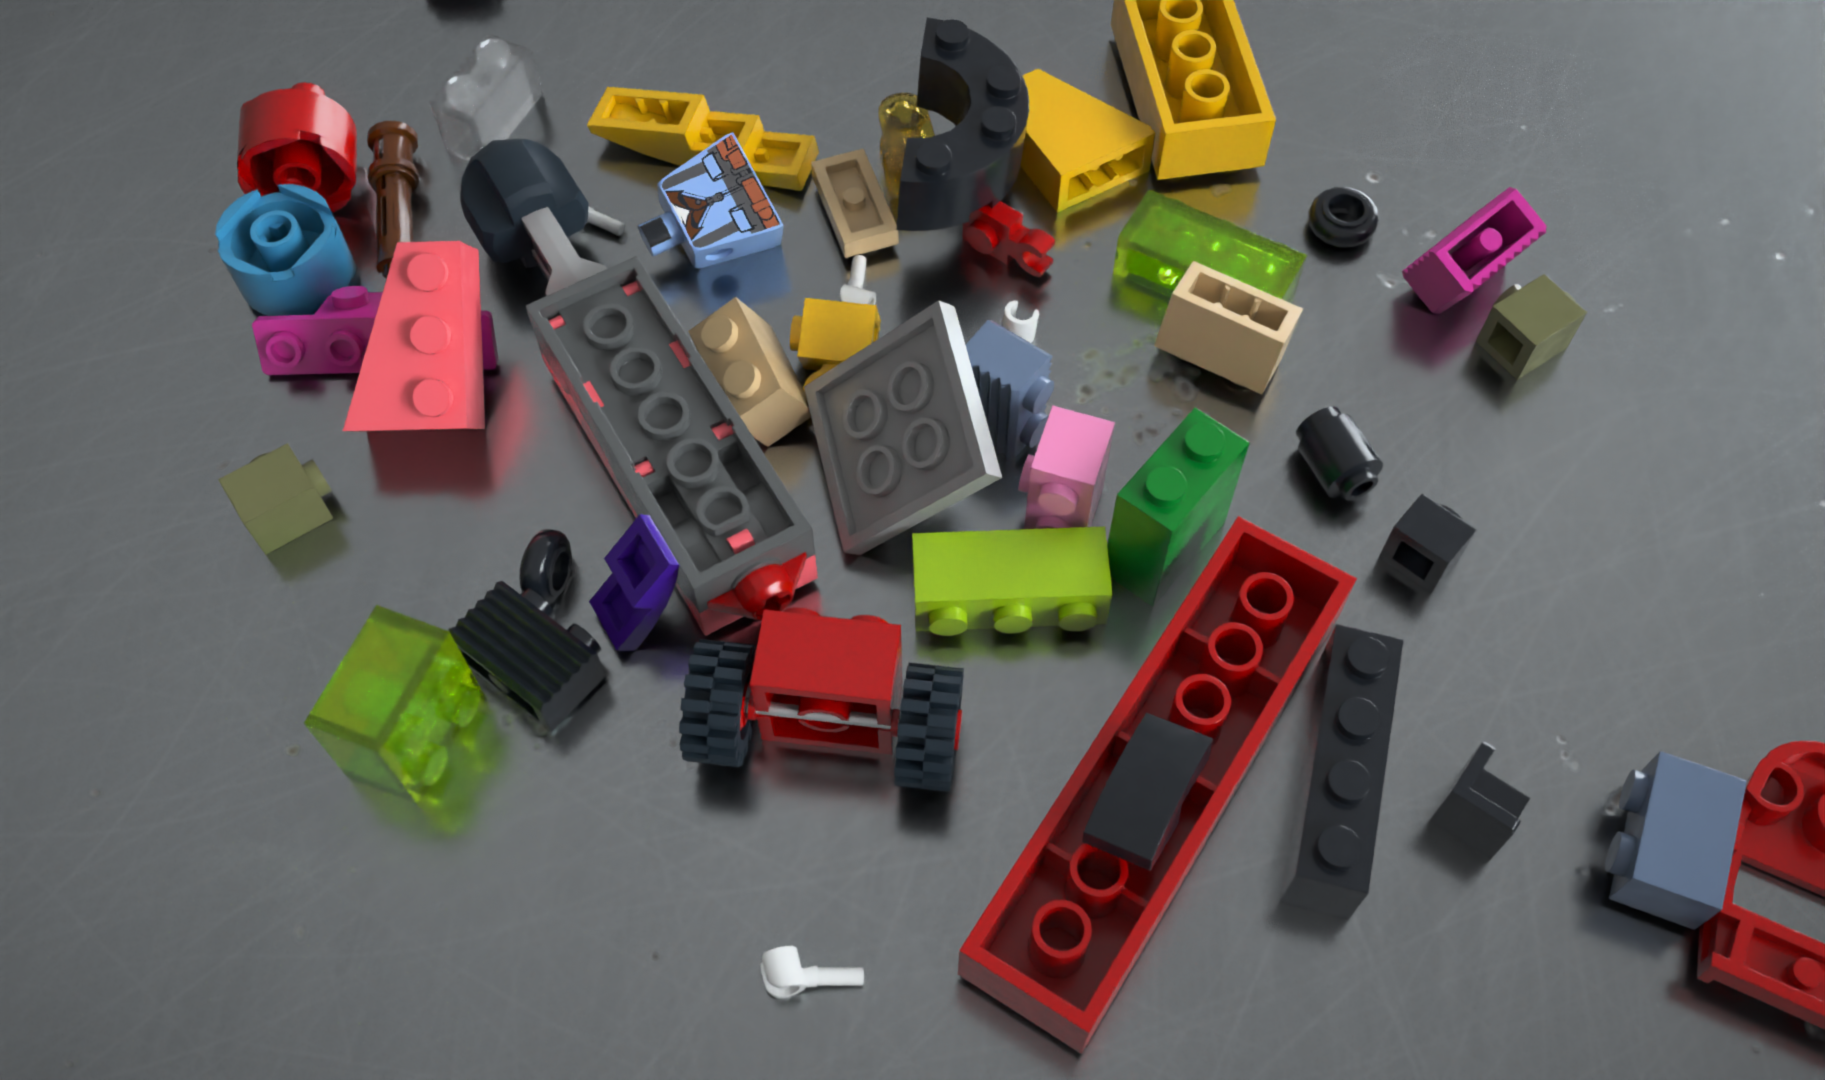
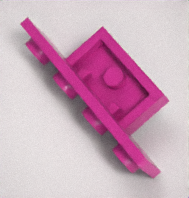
[252,286,499,375]

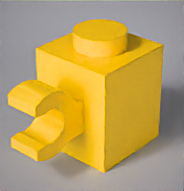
[790,298,881,391]

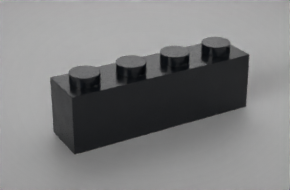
[1280,624,1404,919]

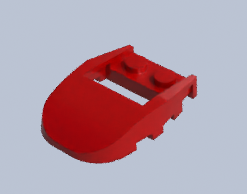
[1697,741,1825,1030]

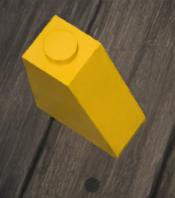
[1020,69,1156,213]

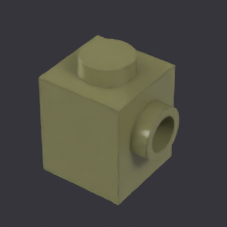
[1476,274,1587,380]
[218,443,334,555]

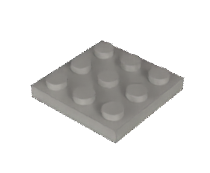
[804,301,1002,555]

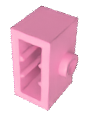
[1018,405,1115,529]

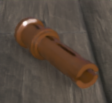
[367,121,419,278]

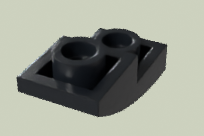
[1082,713,1213,871]

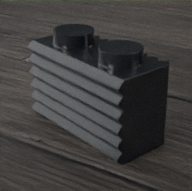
[446,581,606,732]

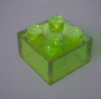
[303,605,481,804]

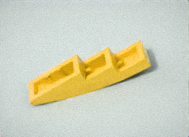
[587,87,819,191]

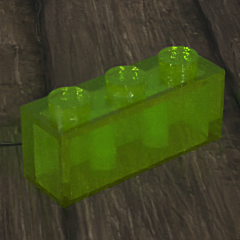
[1113,189,1307,303]

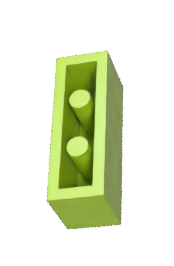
[912,526,1113,636]

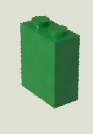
[1107,407,1250,607]

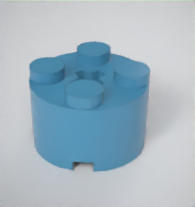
[215,184,357,316]

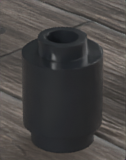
[1296,406,1383,501]

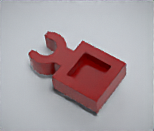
[962,201,1055,277]

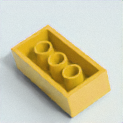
[1111,0,1276,180]

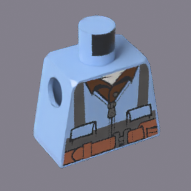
[638,132,784,269]

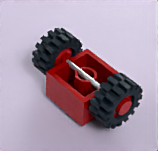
[679,607,964,792]

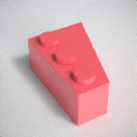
[343,241,485,432]

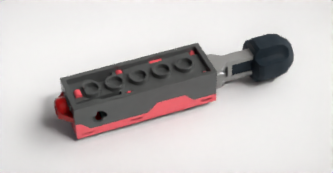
[460,139,818,636]

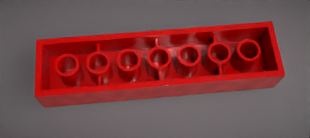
[958,516,1357,1054]

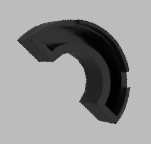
[896,17,1029,231]

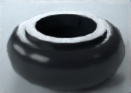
[1308,187,1379,248]
[519,529,572,605]

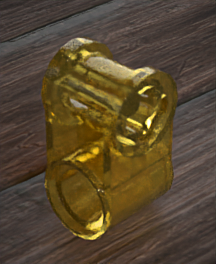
[878,93,935,200]

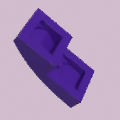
[589,514,679,651]

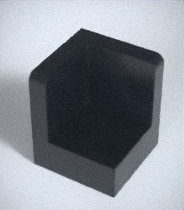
[1429,741,1530,860]

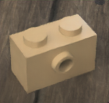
[1154,261,1303,395]
[688,297,811,447]

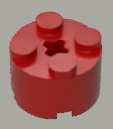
[237,82,357,213]

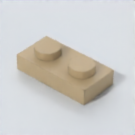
[811,148,899,258]

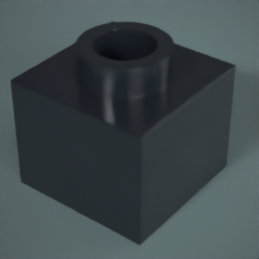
[1378,494,1477,594]

